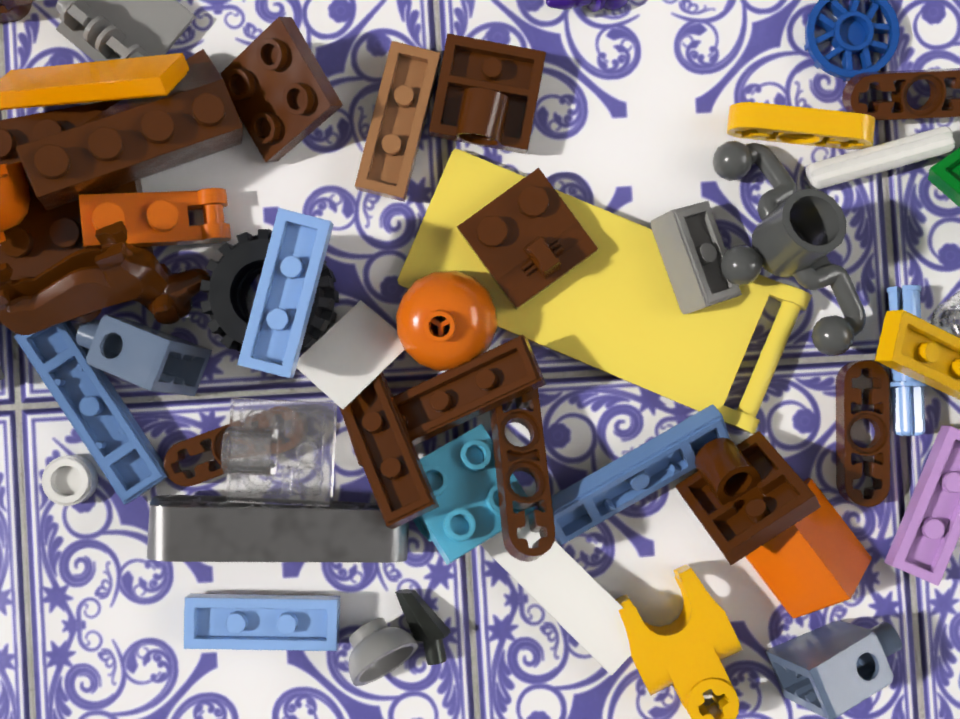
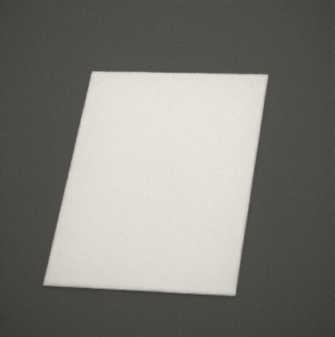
[296,300,404,410]

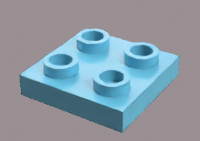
[413,424,535,565]

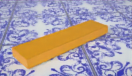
[0,53,190,110]

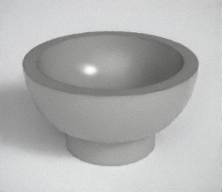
[348,618,418,686]

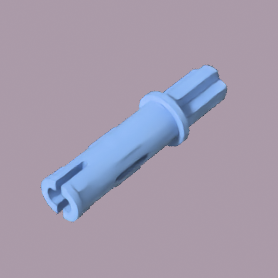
[887,285,928,436]

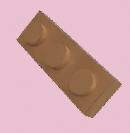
[355,41,441,202]

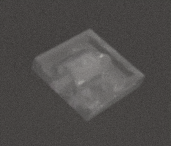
[221,398,337,507]

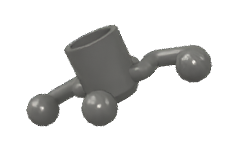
[712,141,866,356]

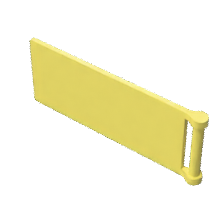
[397,149,812,434]

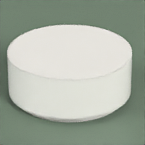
[42,455,98,506]

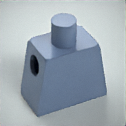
[76,314,212,396]
[765,620,902,719]

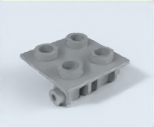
[56,0,196,61]

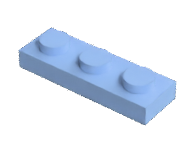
[237,208,334,379]
[184,593,340,651]

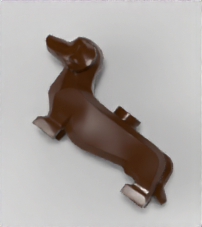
[0,221,211,335]

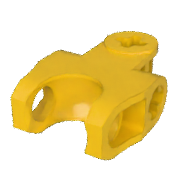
[615,564,742,719]

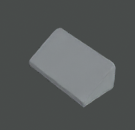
[650,201,742,315]

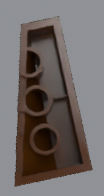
[15,49,243,211]

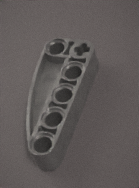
[147,495,409,563]

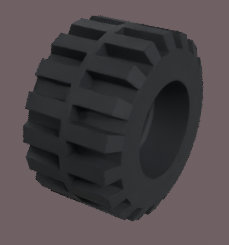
[200,229,339,354]

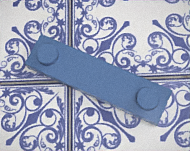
[14,321,168,505]
[537,404,730,545]

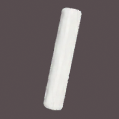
[805,126,955,190]

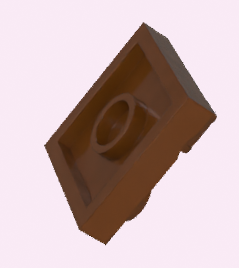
[457,168,598,310]

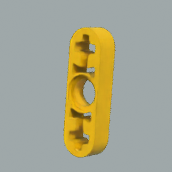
[727,102,876,149]

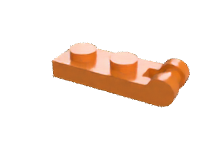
[78,188,231,249]

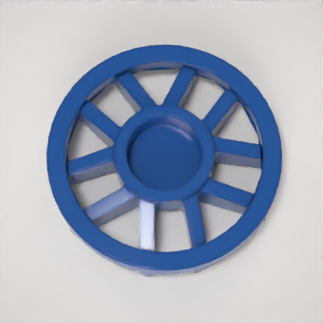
[804,0,900,82]

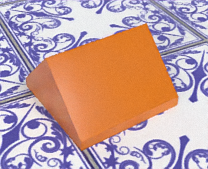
[745,478,872,619]

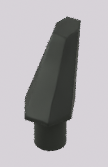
[395,589,451,665]

